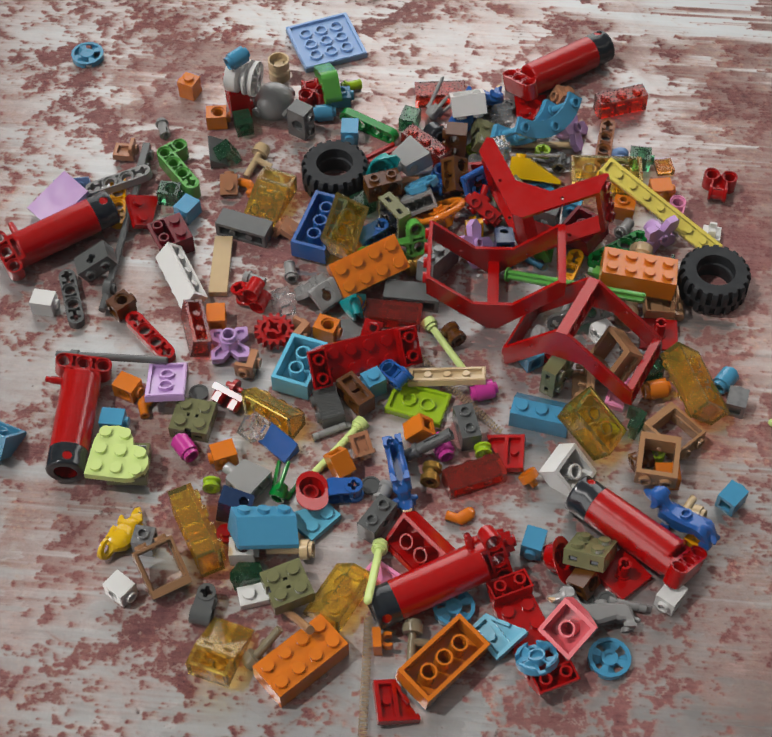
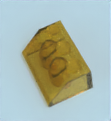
[320,192,369,259]
[557,386,627,461]
[241,387,306,439]
[303,563,370,633]

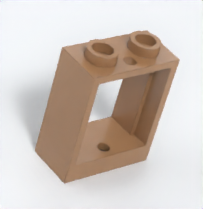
[590,325,644,382]
[642,402,706,461]
[634,431,682,489]
[131,533,192,600]

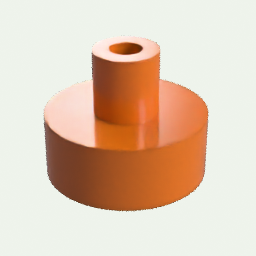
[518,467,539,488]

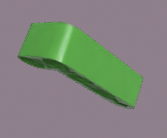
[313,63,342,104]
[157,139,201,199]
[357,218,427,259]

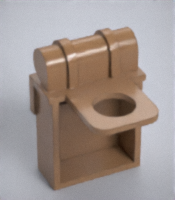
[642,285,685,321]

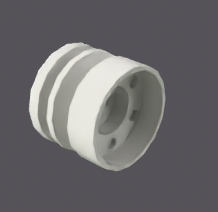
[223,59,264,97]

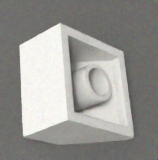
[449,88,487,120]
[539,443,597,497]

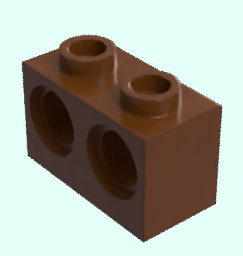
[442,121,468,158]
[441,155,469,197]
[363,167,403,203]
[336,370,375,417]

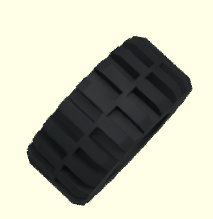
[301,140,368,201]
[677,245,751,315]

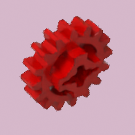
[254,313,295,350]

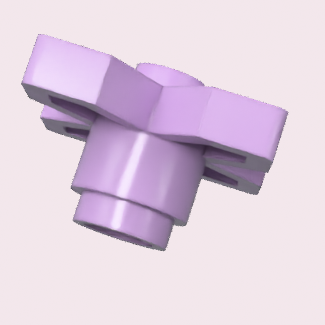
[556,114,588,152]
[643,215,679,253]
[459,219,494,269]
[210,326,250,364]

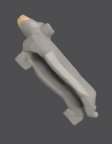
[547,586,641,633]

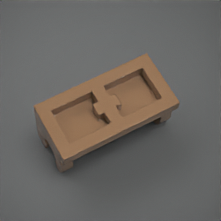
[571,364,595,406]

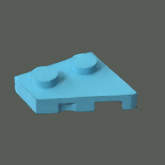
[294,503,342,542]
[472,613,530,661]

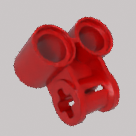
[298,77,325,107]
[702,168,738,203]
[230,276,272,314]

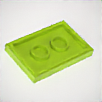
[384,382,452,428]

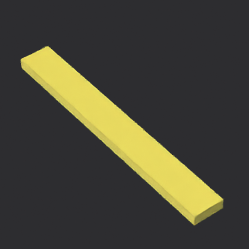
[600,157,723,248]

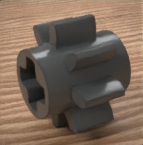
[549,152,570,173]

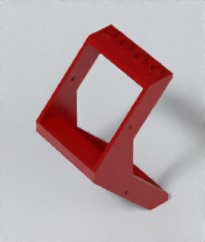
[479,137,616,254]
[422,220,566,328]
[502,277,662,405]

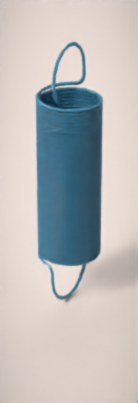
[525,257,548,271]

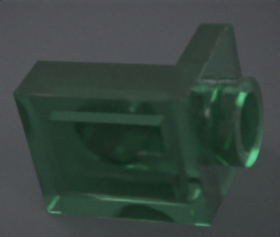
[213,139,242,164]
[626,405,647,440]

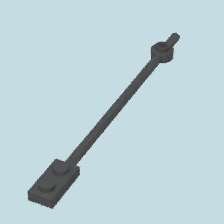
[98,142,154,313]

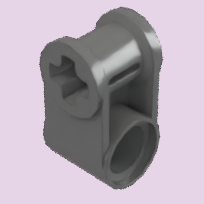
[188,583,218,627]

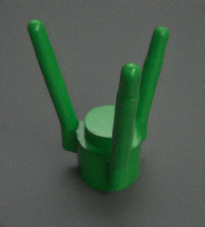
[269,460,296,503]

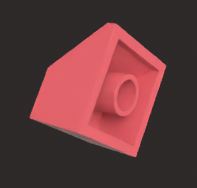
[537,597,598,660]

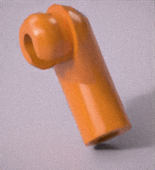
[238,178,258,198]
[137,394,154,419]
[445,507,475,525]

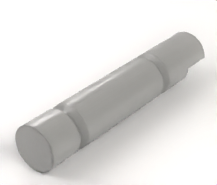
[311,421,351,441]
[607,596,653,613]

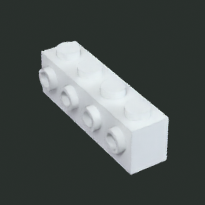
[155,242,208,312]

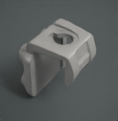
[294,272,343,315]

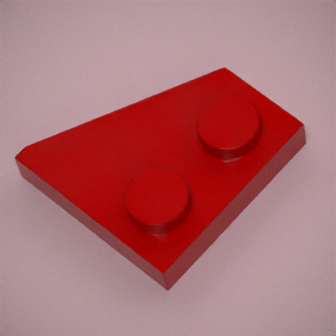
[514,95,546,121]
[125,194,158,229]
[487,434,526,472]
[372,679,421,725]

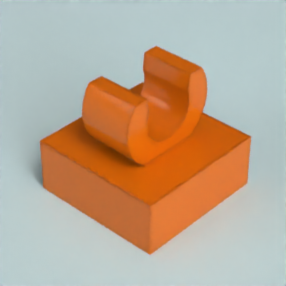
[372,627,393,656]

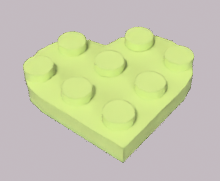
[84,425,149,483]

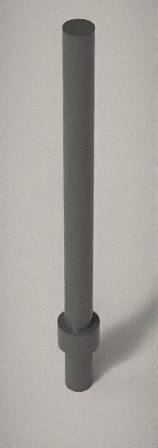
[55,349,168,364]

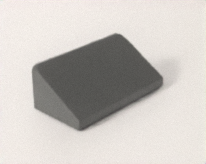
[208,136,228,169]

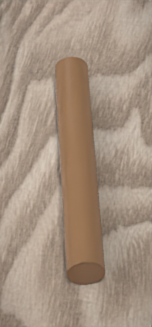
[283,610,314,635]

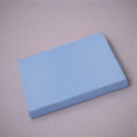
[286,12,367,73]

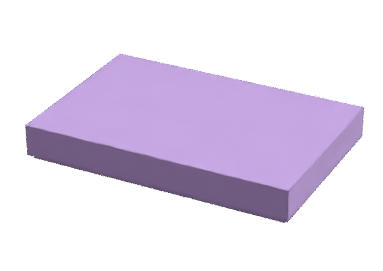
[27,171,90,220]
[144,362,188,402]

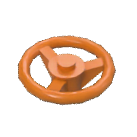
[413,197,466,228]

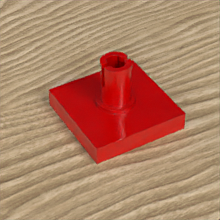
[639,317,678,351]
[598,548,652,600]

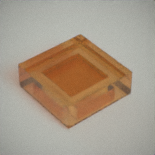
[653,158,675,176]

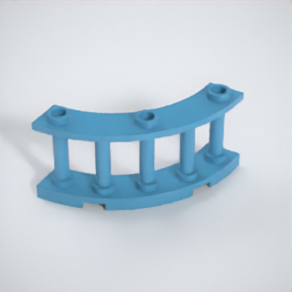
[490,91,582,146]

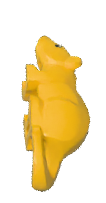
[97,507,143,560]

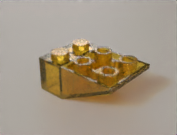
[244,166,297,226]
[186,617,254,688]

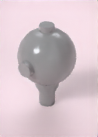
[253,82,295,121]

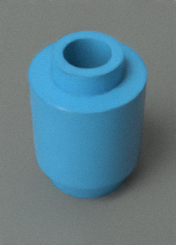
[223,46,250,70]
[313,103,337,122]
[711,366,739,394]

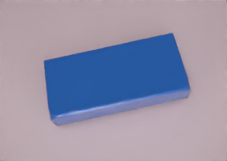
[257,422,299,464]

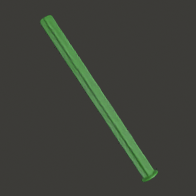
[504,267,646,303]

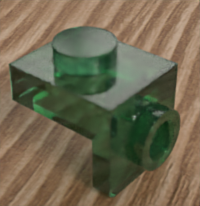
[230,562,263,591]

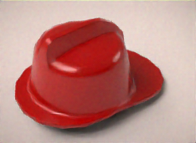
[296,471,328,511]
[543,536,575,586]

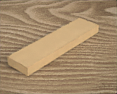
[209,236,233,296]
[408,366,487,387]

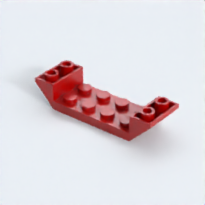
[306,325,423,390]
[486,568,581,696]

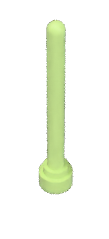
[421,316,473,386]
[312,416,369,473]
[363,538,389,605]

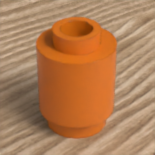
[641,378,671,400]

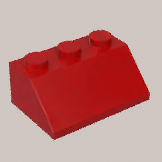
[385,511,455,571]

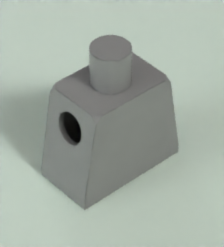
[391,135,433,177]
[400,187,438,217]
[222,459,273,502]

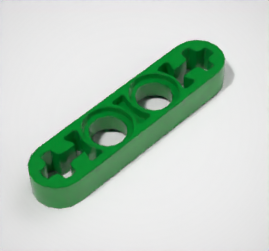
[339,107,399,144]
[587,230,647,268]

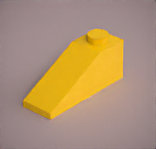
[510,153,562,185]

